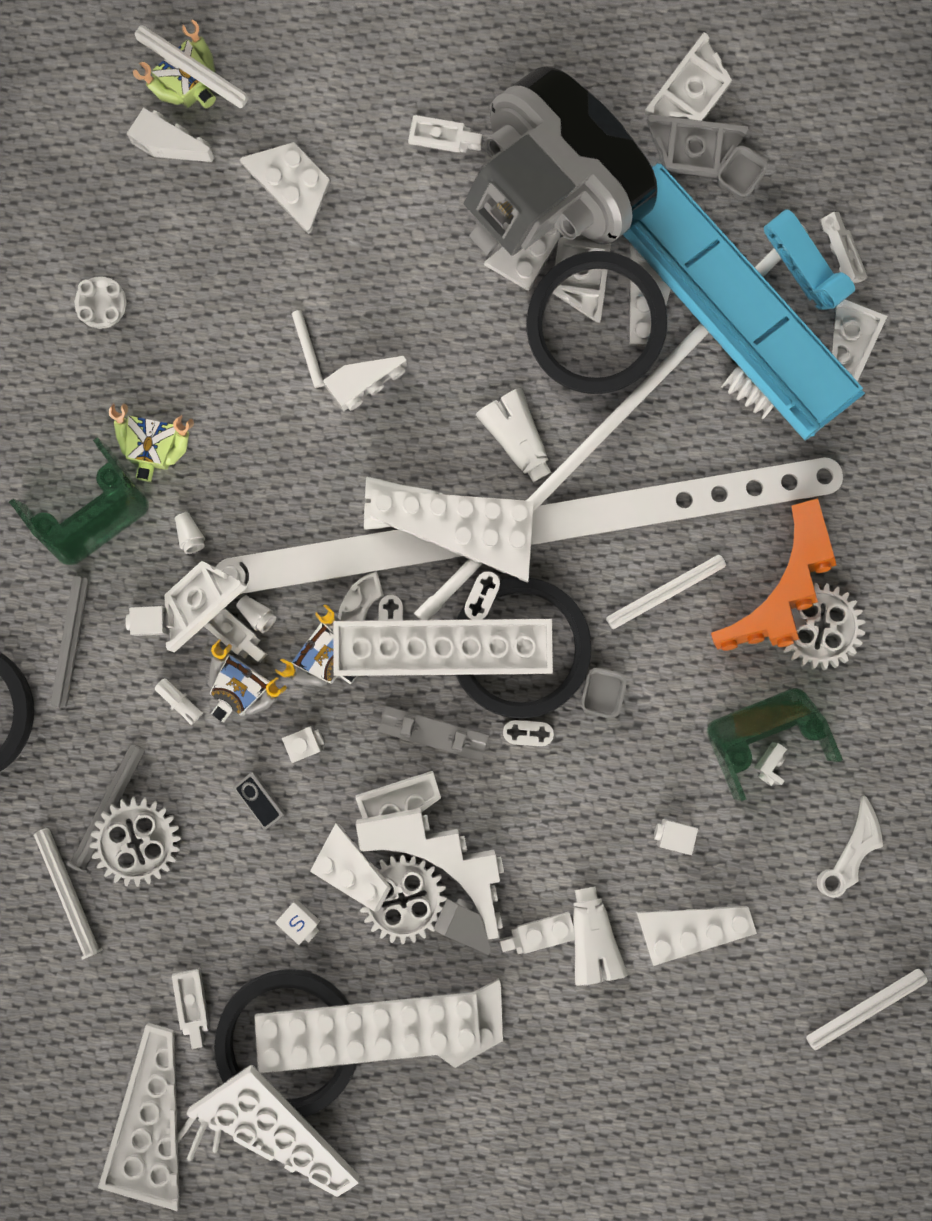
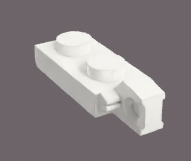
[408,115,482,153]
[821,212,867,283]
[204,608,268,663]
[499,912,575,954]
[172,968,209,1049]

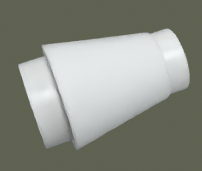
[174,512,205,554]
[236,595,276,633]

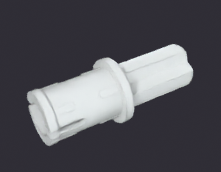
[155,678,203,725]

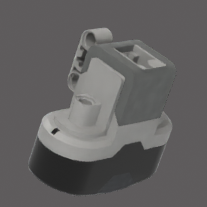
[464,67,658,256]

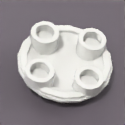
[74,276,127,329]

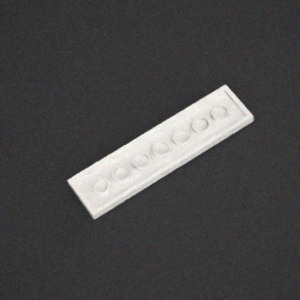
[333,619,553,676]
[255,992,481,1073]

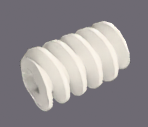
[721,366,774,419]

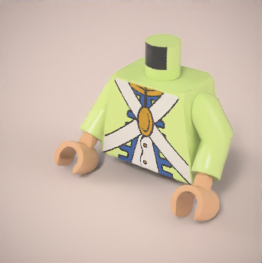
[133,20,216,108]
[109,403,194,482]

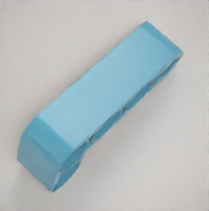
[764,209,855,310]

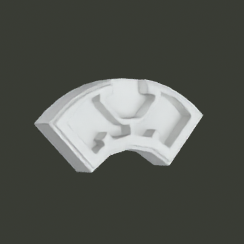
[338,571,384,621]

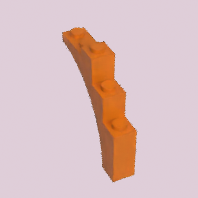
[711,498,836,651]

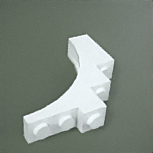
[356,808,504,940]

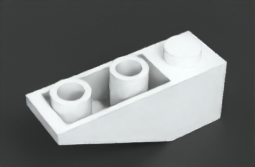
[127,108,214,162]
[323,356,407,412]

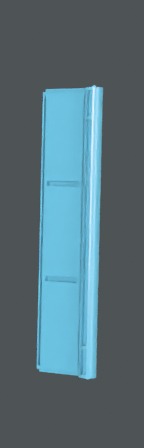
[623,163,865,441]

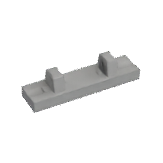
[378,706,489,761]

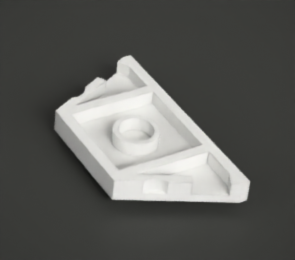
[644,32,732,121]
[240,142,330,234]
[553,234,611,323]
[164,561,247,652]
[438,978,503,1068]

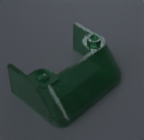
[9,438,149,566]
[707,688,843,801]

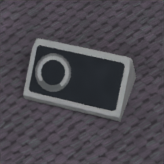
[233,771,286,831]

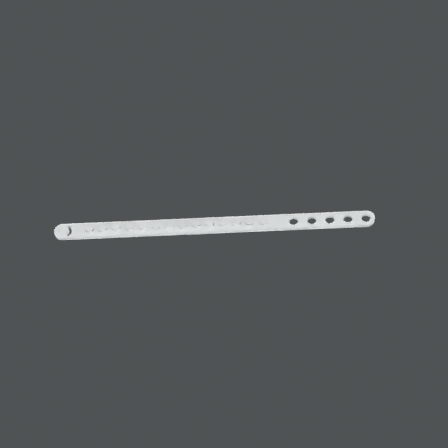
[216,458,843,595]

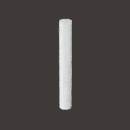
[292,310,324,388]

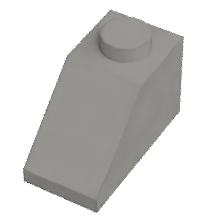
[434,898,491,955]

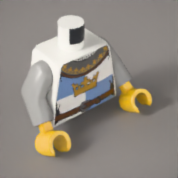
[275,605,357,686]
[208,639,287,722]

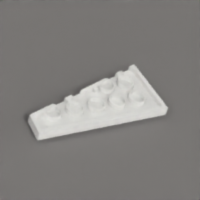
[370,489,534,583]
[98,1023,180,1211]
[186,1065,360,1197]

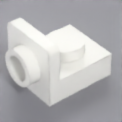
[282,726,325,763]
[754,742,787,786]

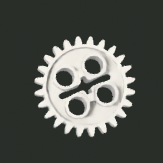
[783,583,865,670]
[90,797,181,887]
[360,854,447,944]

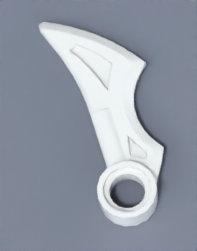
[817,796,883,898]

